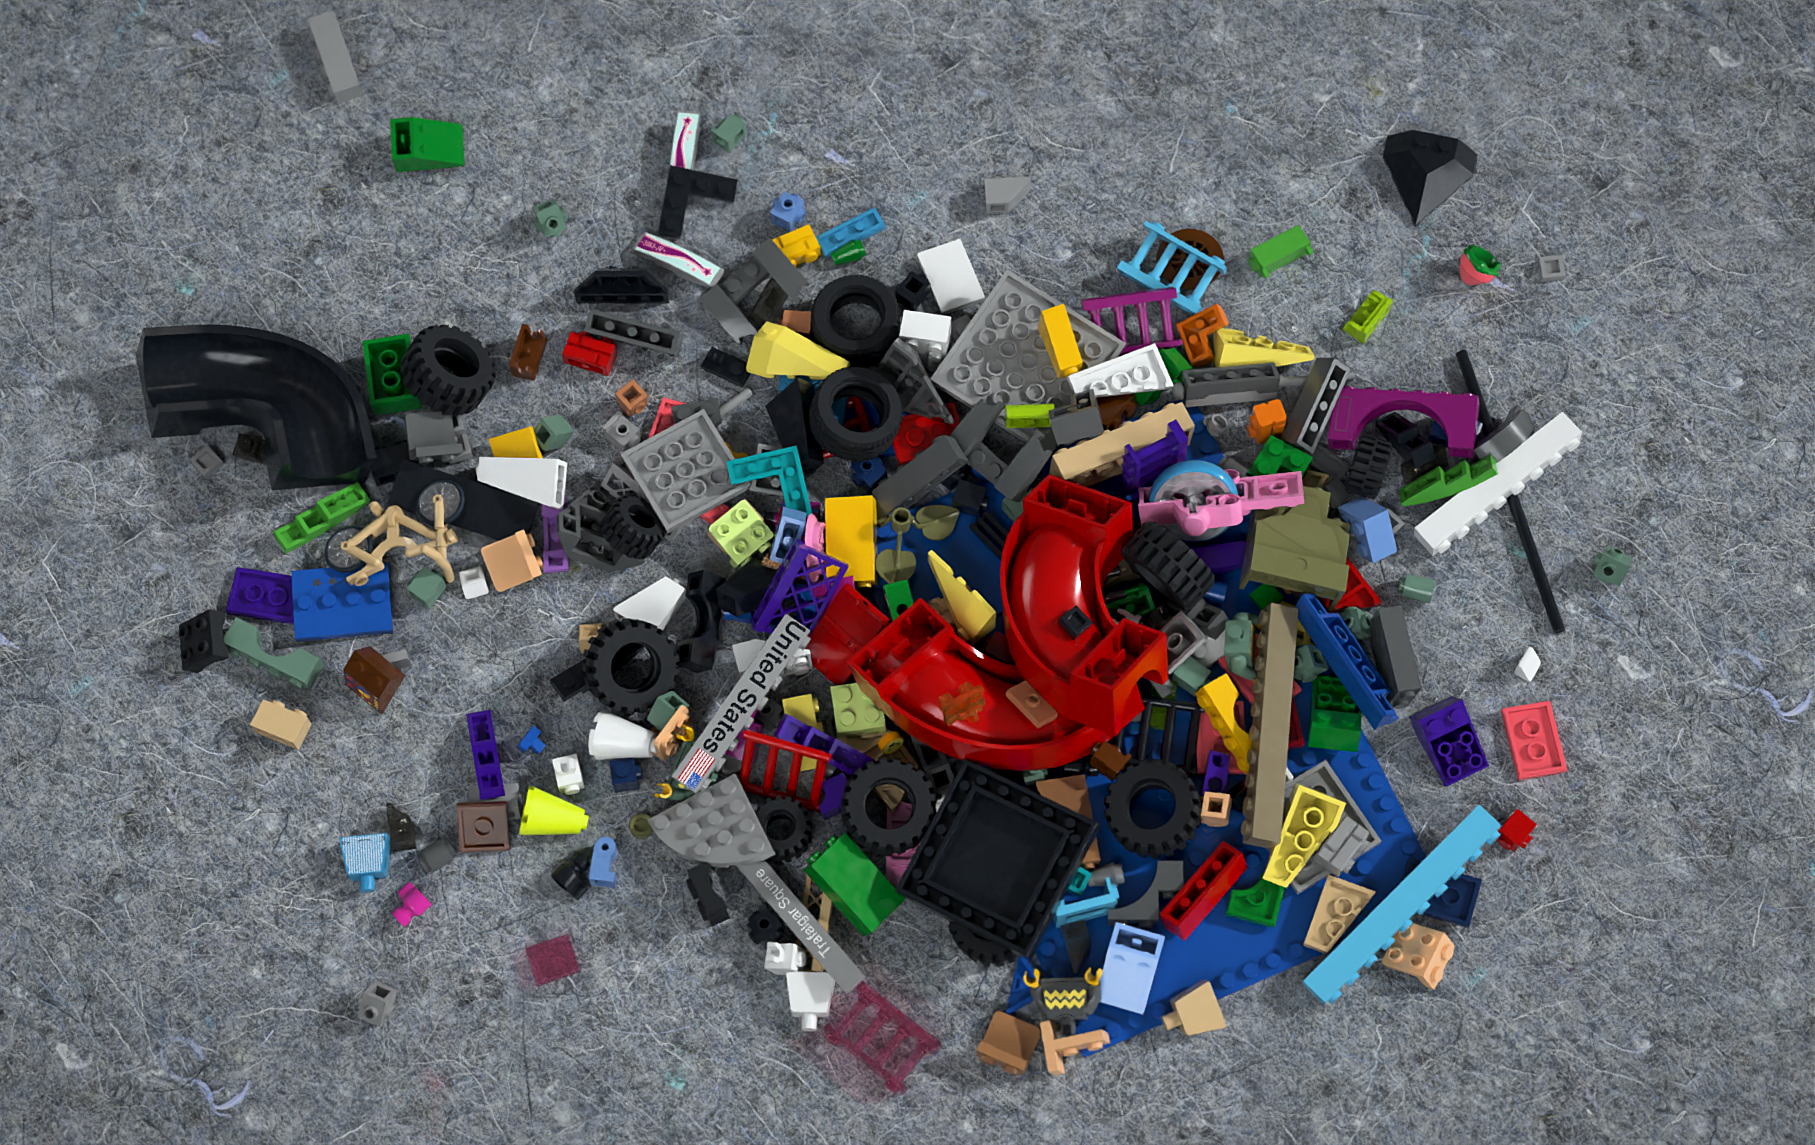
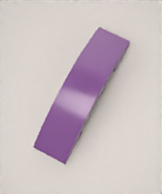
[541,493,569,574]

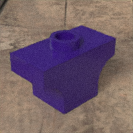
[819,772,868,820]

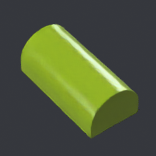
[1005,404,1054,428]

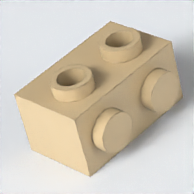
[250,699,312,750]

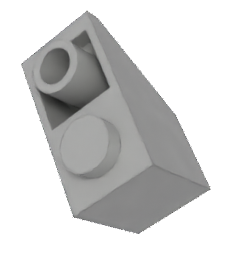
[984,175,1031,214]

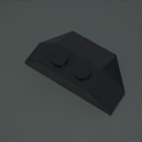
[574,266,670,304]

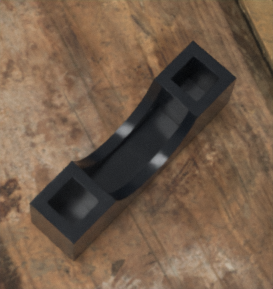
[676,569,726,673]

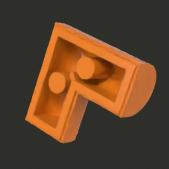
[1176,303,1228,367]

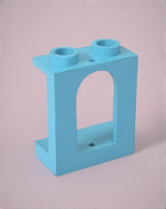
[1053,877,1119,928]

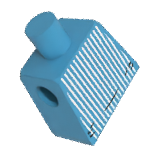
[340,833,391,893]

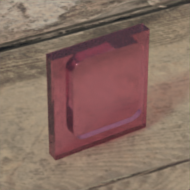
[525,934,580,986]

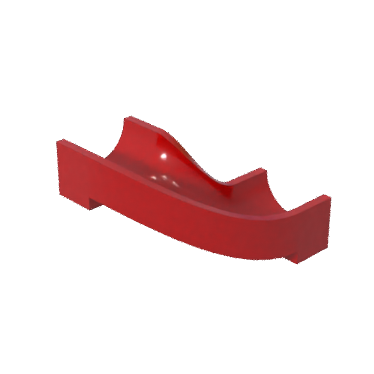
[1000,474,1168,736]
[846,598,1145,771]

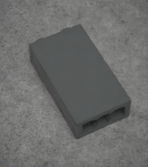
[1369,605,1422,709]

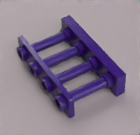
[1120,420,1188,501]

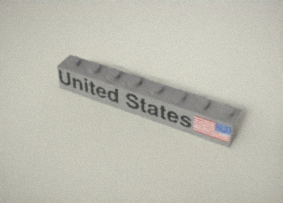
[672,614,811,795]

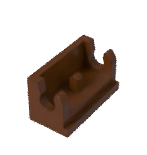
[509,324,548,381]

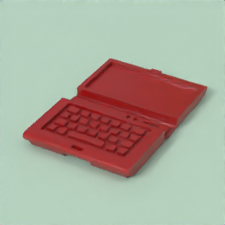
[805,583,890,686]

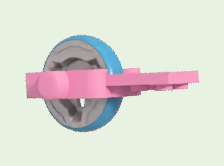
[1138,460,1304,542]

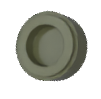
[629,813,653,839]

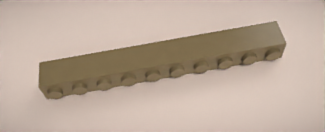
[1241,603,1299,849]

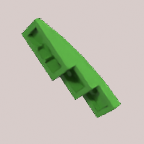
[1399,454,1498,506]
[273,482,370,554]

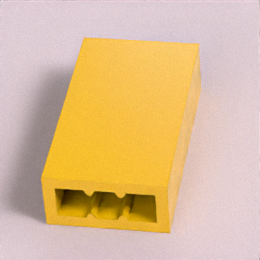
[825,495,878,590]

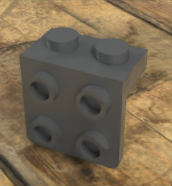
[404,411,463,464]

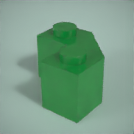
[1135,348,1192,406]

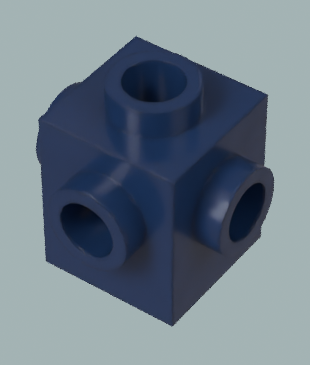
[850,456,888,494]

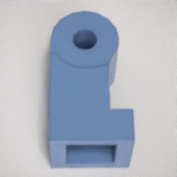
[589,837,618,888]

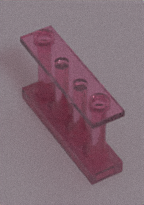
[824,981,941,1095]

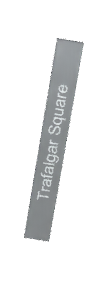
[736,860,866,994]

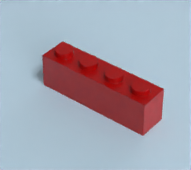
[1160,841,1248,941]

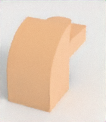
[1200,792,1232,827]

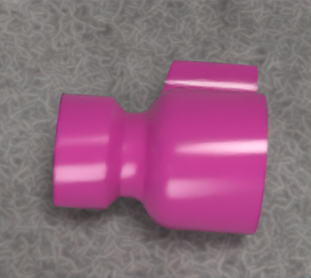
[391,882,432,927]

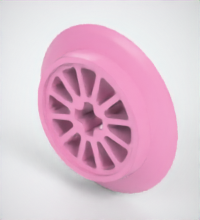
[805,513,826,583]

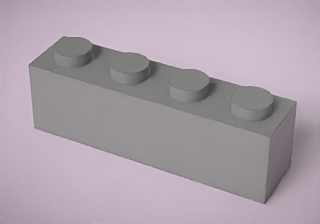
[306,10,364,104]

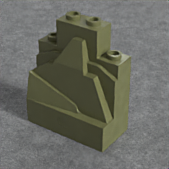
[1239,486,1350,611]

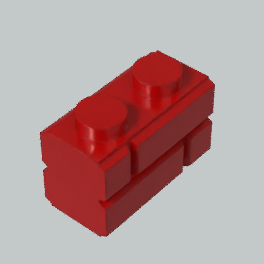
[562,331,618,376]

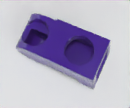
[1199,750,1230,795]

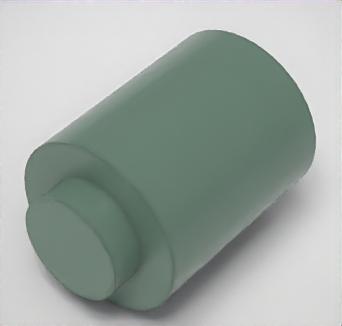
[1397,573,1435,603]

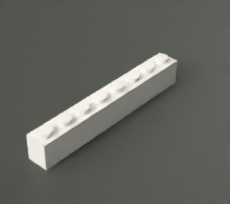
[1414,412,1582,556]

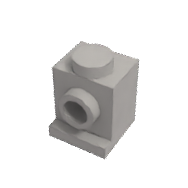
[602,411,641,452]

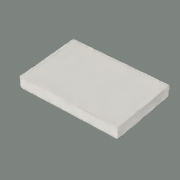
[917,239,985,315]

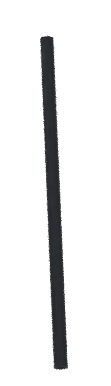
[1455,350,1565,634]

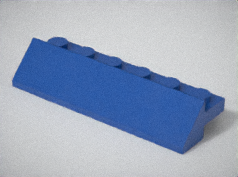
[1295,594,1399,731]

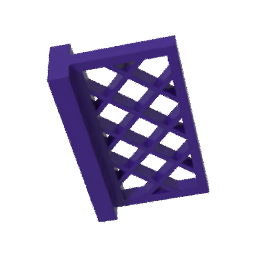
[750,538,849,637]

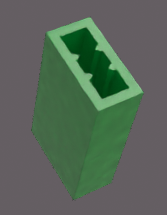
[804,833,905,936]

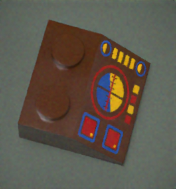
[343,646,406,714]

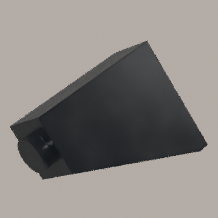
[716,557,791,617]

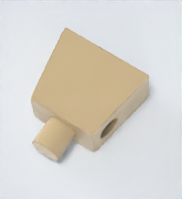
[1161,979,1227,1036]

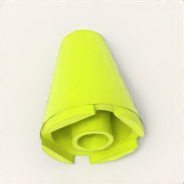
[519,786,589,835]

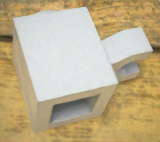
[552,754,585,795]
[764,942,806,975]

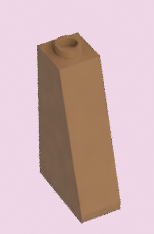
[1035,774,1100,872]

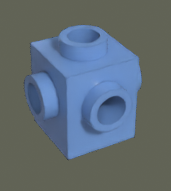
[770,191,806,232]

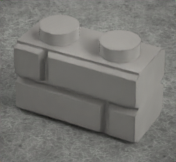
[1314,816,1370,877]

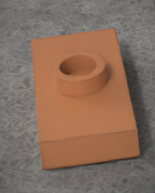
[1006,680,1058,728]

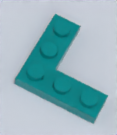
[726,445,812,518]

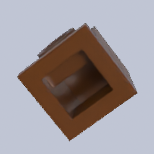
[1089,741,1132,782]

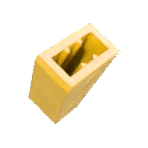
[1038,303,1083,379]

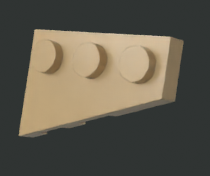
[1303,874,1376,954]

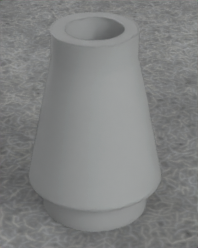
[1088,862,1125,887]

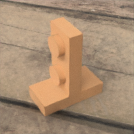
[1040,1020,1110,1076]

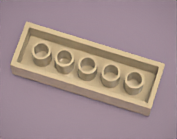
[1049,402,1195,487]

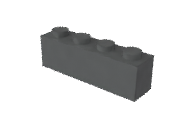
[584,309,684,357]
[1280,358,1351,454]
[871,435,968,515]

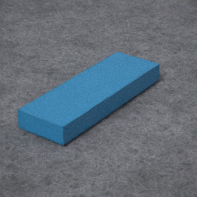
[816,207,886,259]

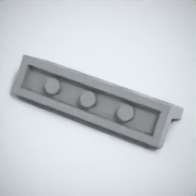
[601,460,694,542]

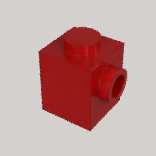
[1497,809,1537,853]

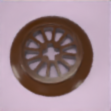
[1156,229,1224,290]

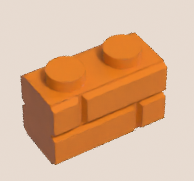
[1247,399,1287,445]

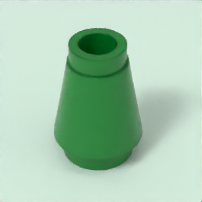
[831,238,867,266]

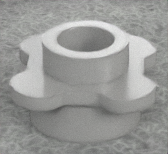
[1203,414,1229,438]

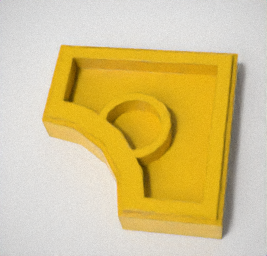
[488,426,542,458]

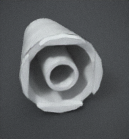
[588,711,657,760]

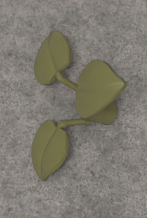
[875,499,960,584]

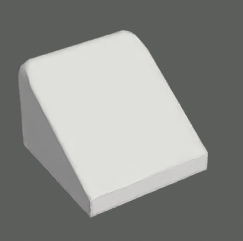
[459,566,489,599]
[1514,647,1541,682]

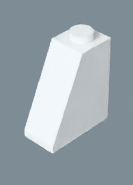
[613,576,687,630]

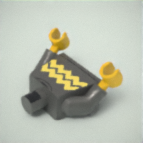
[1024,967,1103,1036]

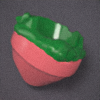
[1459,244,1501,285]

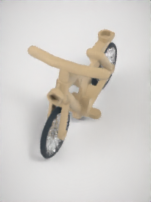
[324,479,465,586]

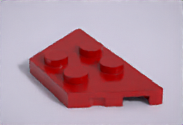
[1316,557,1382,613]

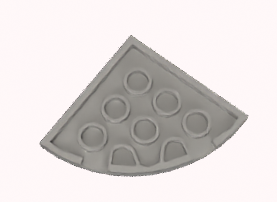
[648,774,775,868]

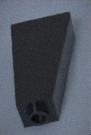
[765,378,824,477]

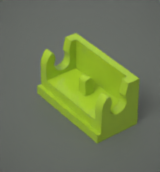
[1343,290,1393,344]

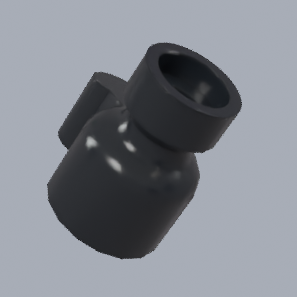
[1062,757,1099,777]
[551,851,591,901]

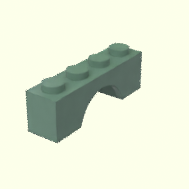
[223,617,324,690]

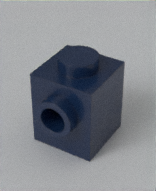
[609,757,642,793]

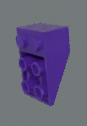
[1409,696,1489,787]

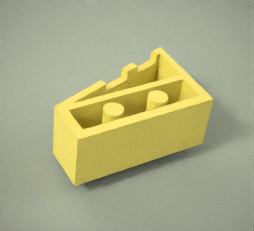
[782,694,824,771]

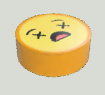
[878,731,904,754]

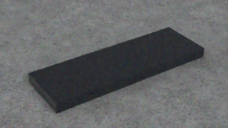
[387,459,539,541]

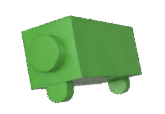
[1248,224,1313,279]

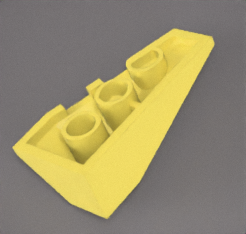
[746,321,850,380]
[1213,328,1315,367]
[928,550,996,646]
[1262,782,1346,887]

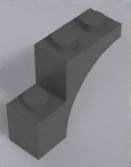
[1107,861,1183,929]

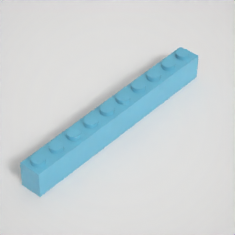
[1302,805,1501,1006]

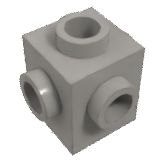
[358,981,397,1027]

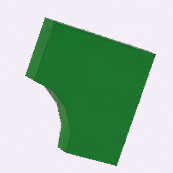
[1226,873,1285,928]

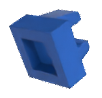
[516,726,546,755]

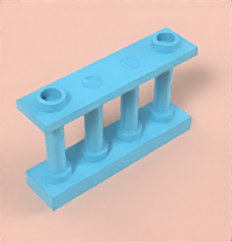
[1117,221,1227,315]

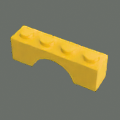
[1195,673,1251,775]

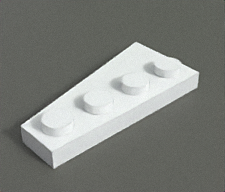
[1067,343,1174,398]

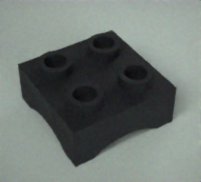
[179,609,229,673]
[686,862,730,927]

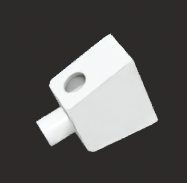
[786,971,835,1031]

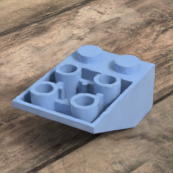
[1100,922,1165,1015]

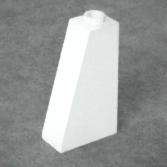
[476,457,567,510]

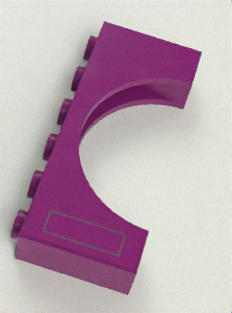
[1328,386,1480,458]

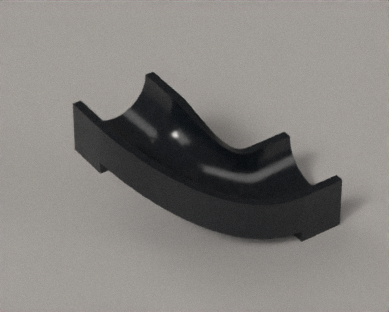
[136,324,377,491]

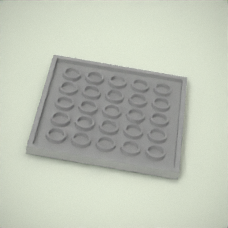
[930,270,1126,453]

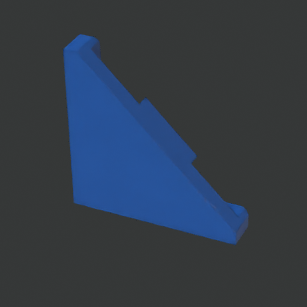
[1006,956,1041,1015]

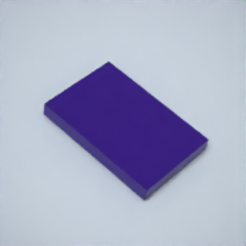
[225,567,294,625]

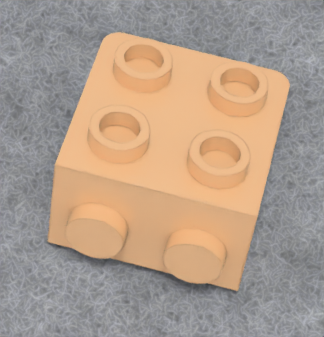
[481,529,544,592]
[650,705,694,762]
[1382,923,1455,990]

